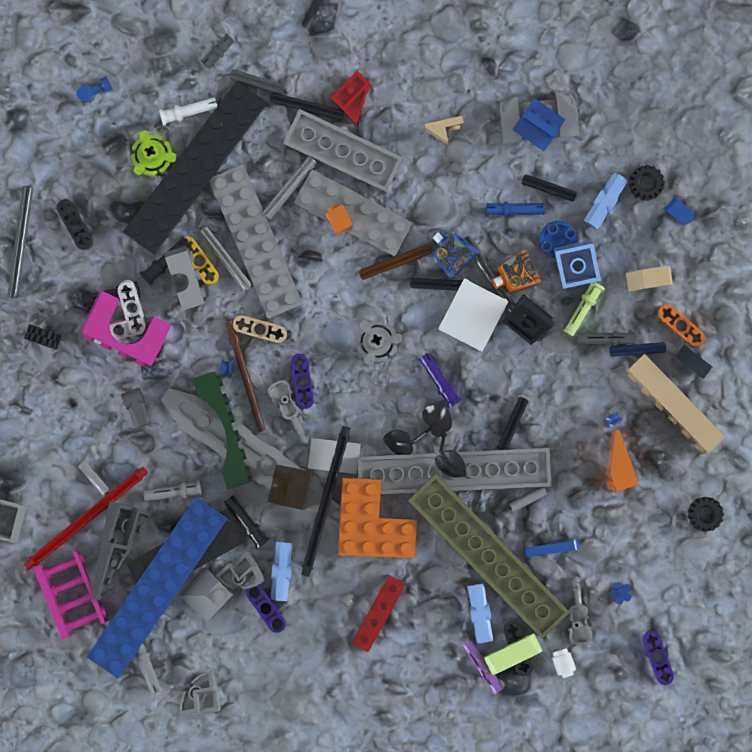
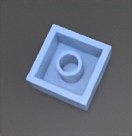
[554,240,601,289]

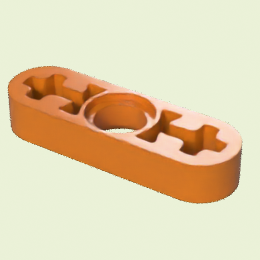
[658,304,705,347]

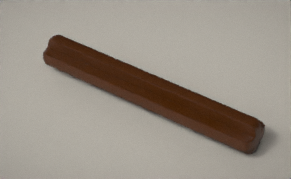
[359,244,432,280]

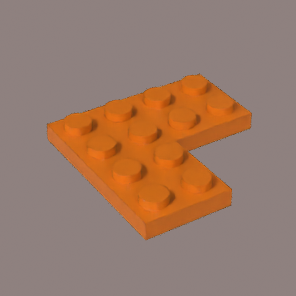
[338,477,417,558]

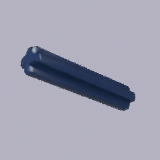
[609,342,666,357]

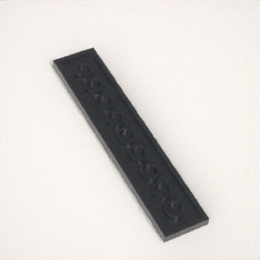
[123,81,268,255]

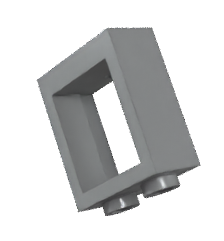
[0,499,30,544]

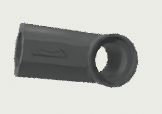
[121,387,151,428]

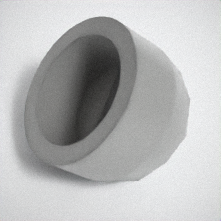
[339,593,356,610]

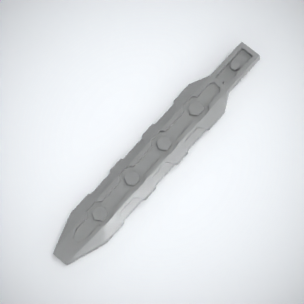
[161,388,340,528]

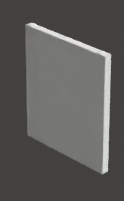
[438,279,508,352]

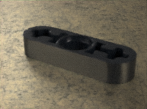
[57,199,93,251]
[503,621,533,676]

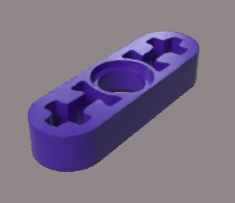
[291,353,314,409]
[642,631,674,685]

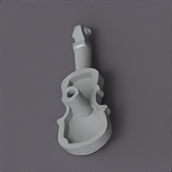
[268,380,309,444]
[568,576,593,645]

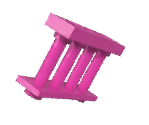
[33,550,108,640]

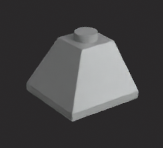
[180,568,234,622]

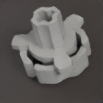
[356,320,402,366]

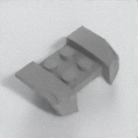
[500,90,579,144]

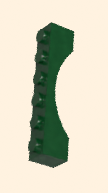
[193,372,253,489]

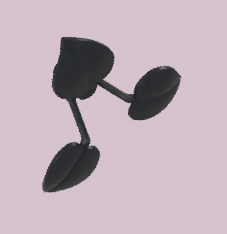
[383,400,467,477]

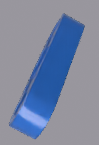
[523,539,580,557]

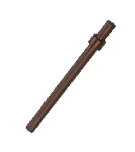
[225,321,266,432]

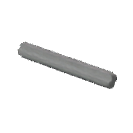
[262,156,317,219]
[199,227,252,291]

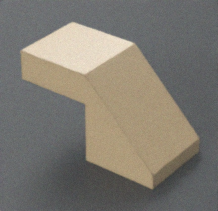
[626,266,673,292]

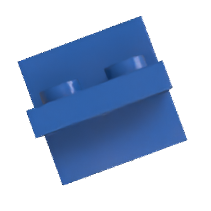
[512,98,566,152]

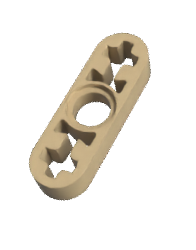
[233,315,287,343]

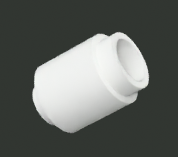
[552,648,576,678]

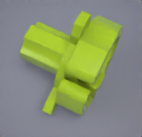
[131,130,176,177]

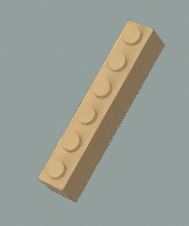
[626,354,725,453]

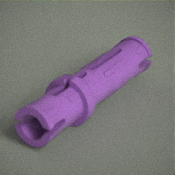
[462,639,504,694]

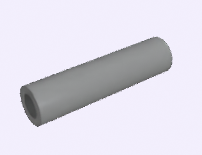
[78,461,110,495]
[509,487,548,512]

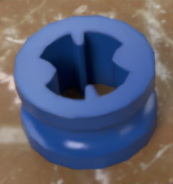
[222,360,232,377]
[604,412,623,428]

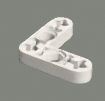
[94,280,146,344]

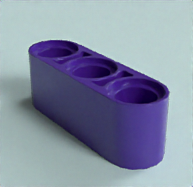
[246,584,286,633]

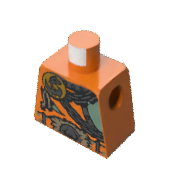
[492,249,541,292]

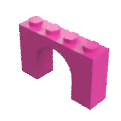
[80,290,171,367]

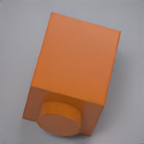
[325,204,353,236]

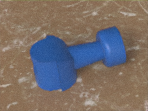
[76,76,113,103]

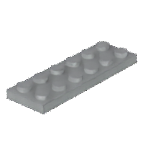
[283,109,403,193]
[294,170,413,257]

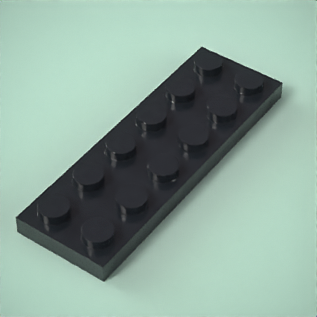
[127,508,246,583]

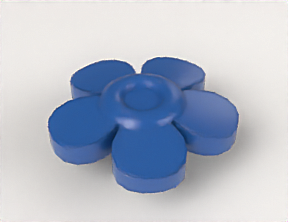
[610,582,632,604]

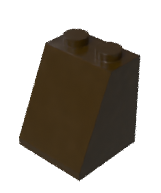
[268,464,314,510]

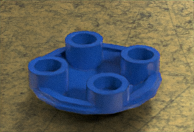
[539,220,576,257]

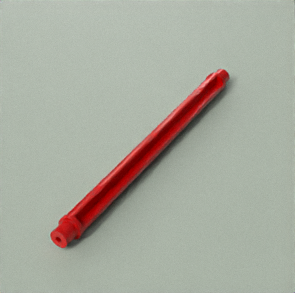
[24,467,148,570]

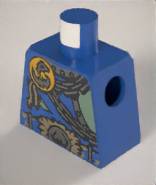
[432,231,480,279]

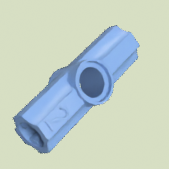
[583,172,628,230]
[271,542,293,601]
[467,583,494,643]

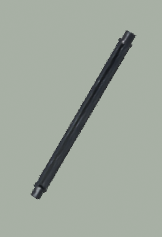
[301,426,351,577]

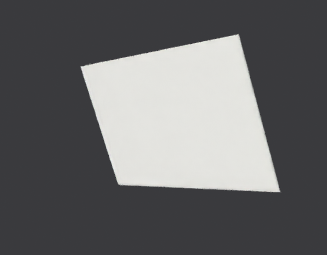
[308,438,361,474]

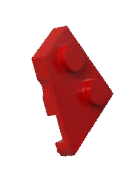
[330,70,371,124]

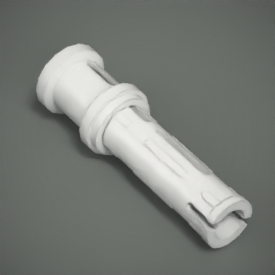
[159,97,217,126]

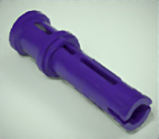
[419,353,462,409]

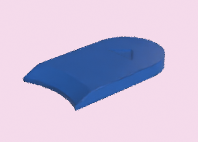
[663,196,694,225]

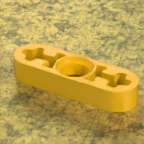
[186,236,219,285]

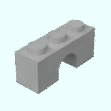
[165,246,207,310]

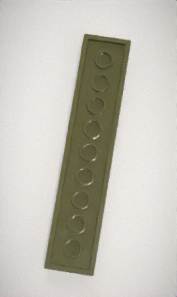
[408,473,570,639]

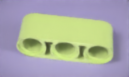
[484,633,543,675]

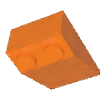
[605,429,639,492]

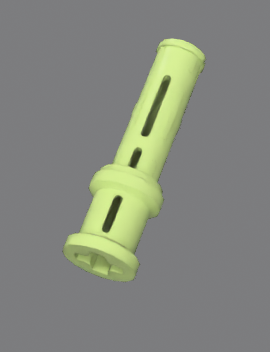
[563,282,605,337]

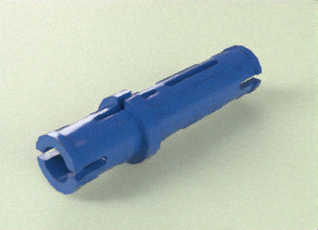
[486,201,545,217]

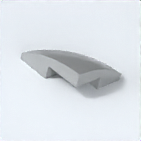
[215,552,264,589]
[179,671,221,716]

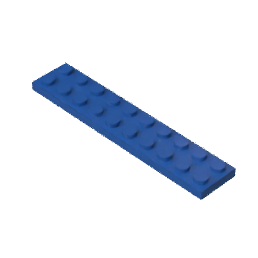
[87,496,228,679]

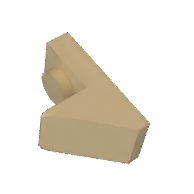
[425,116,464,145]

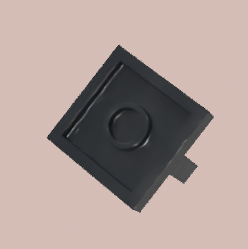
[502,294,555,345]

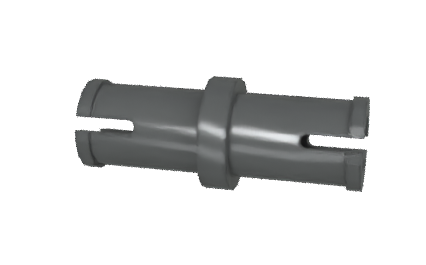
[201,33,235,69]

